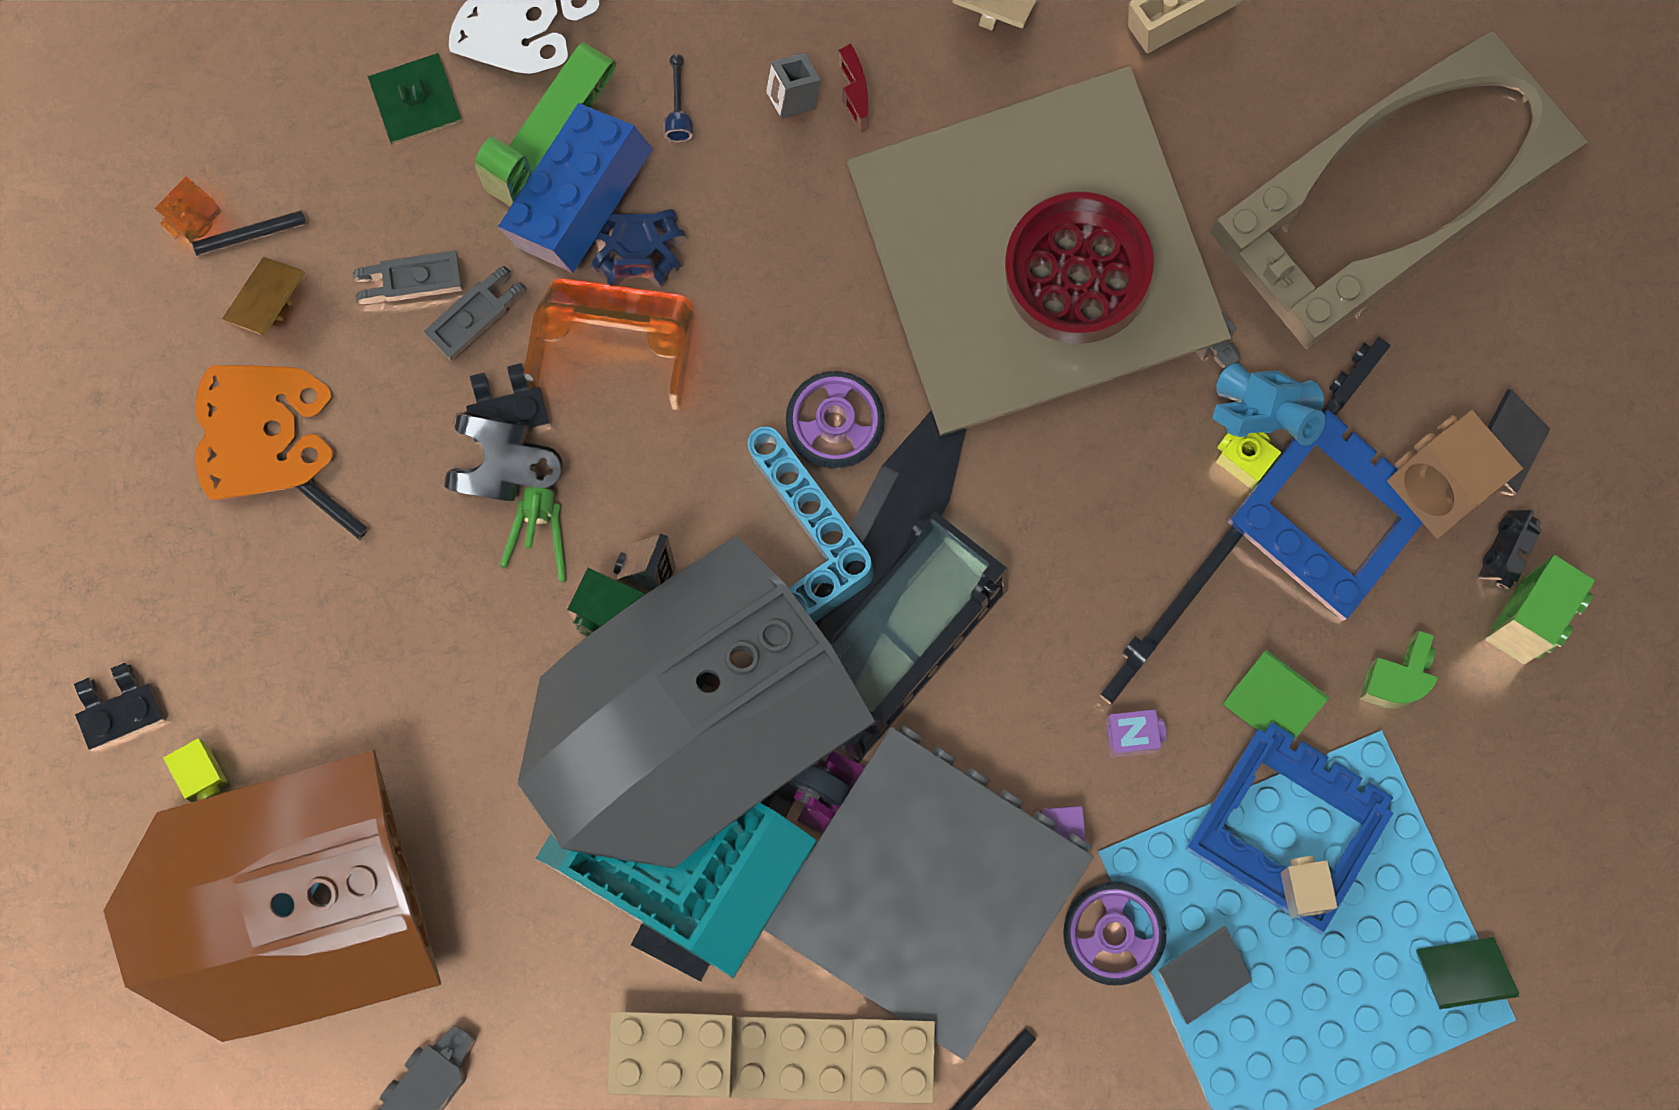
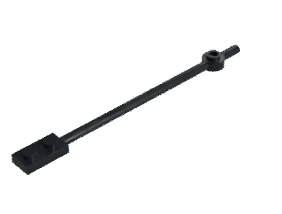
[1100,337,1391,705]

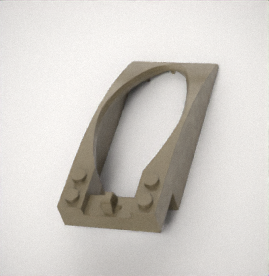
[1211,31,1588,350]

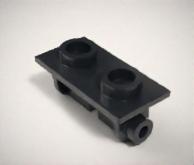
[1477,510,1542,591]

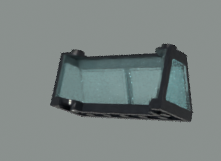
[828,511,1008,763]

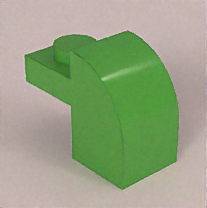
[1359,631,1438,709]

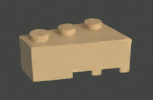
[1128,0,1242,54]

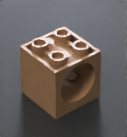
[1387,410,1523,539]

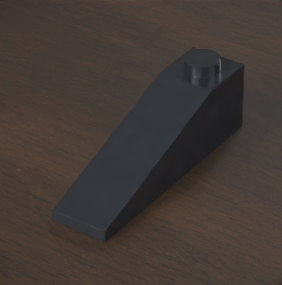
[613,533,676,594]

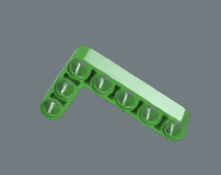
[475,42,616,207]

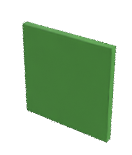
[1223,650,1329,744]

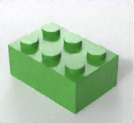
[1485,554,1595,664]

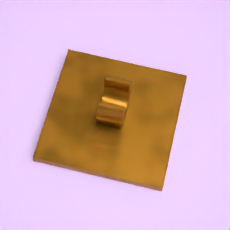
[222,257,305,336]

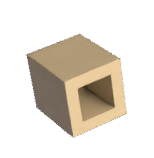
[1280,856,1338,919]

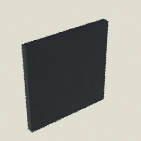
[1488,389,1550,494]

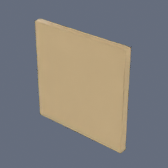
[952,0,1037,31]

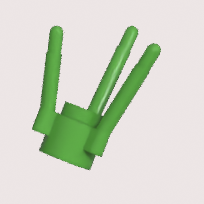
[500,487,566,582]

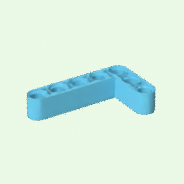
[748,427,874,623]

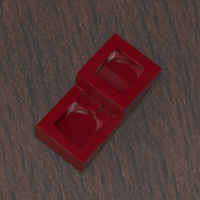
[838,43,868,132]

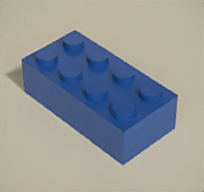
[498,103,653,273]

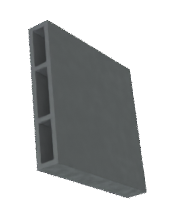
[764,725,1094,1061]

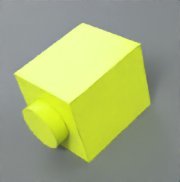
[163,738,228,802]

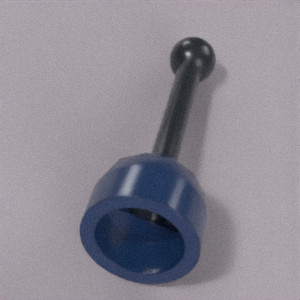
[663,54,693,142]

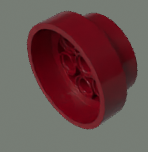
[1005,192,1154,344]

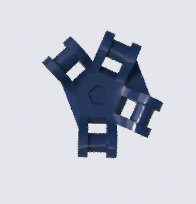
[590,209,687,288]

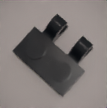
[466,363,550,445]
[74,662,166,751]

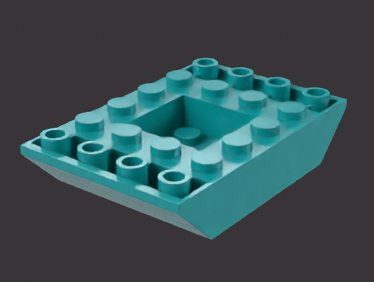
[536,803,817,979]

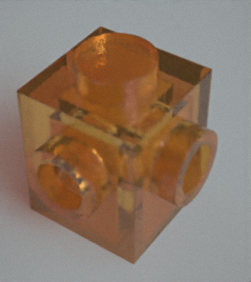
[154,176,222,244]

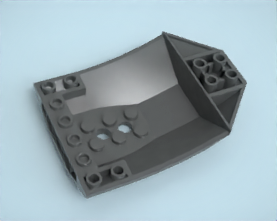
[518,536,875,869]

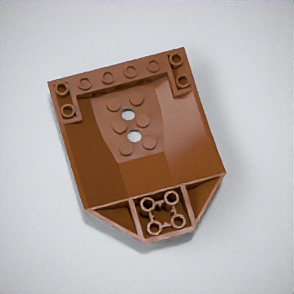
[103,750,442,1042]

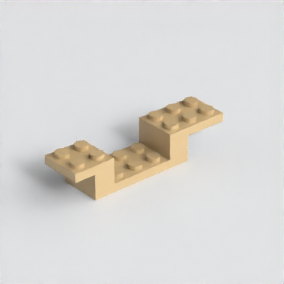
[607,1012,935,1104]

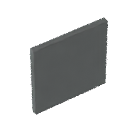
[1158,926,1252,1025]

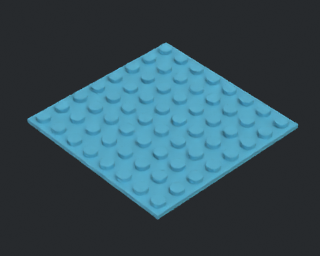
[1098,730,1516,1110]

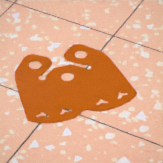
[195,365,333,501]

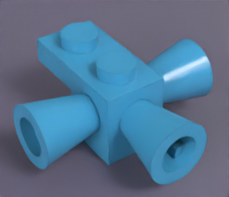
[1212,363,1326,446]

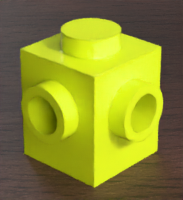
[1216,432,1281,489]

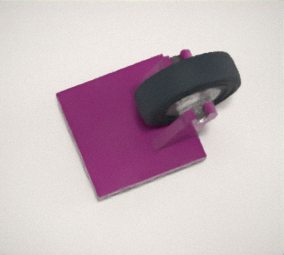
[788,751,865,834]

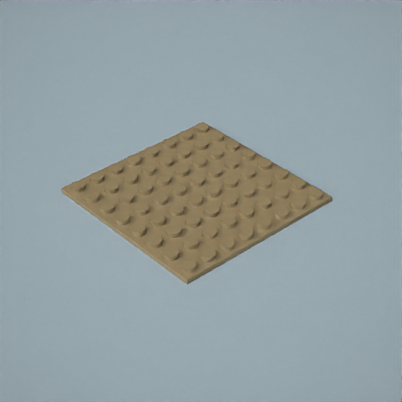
[846,66,1231,437]

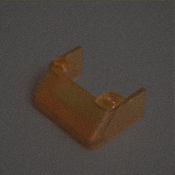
[524,279,694,410]

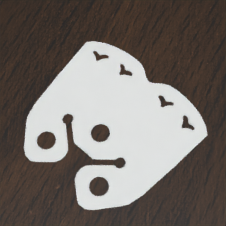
[449,0,599,74]

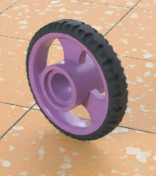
[786,371,885,469]
[1063,882,1167,986]

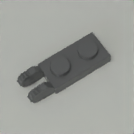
[353,250,463,305]
[423,266,527,362]

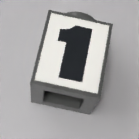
[766,53,821,119]

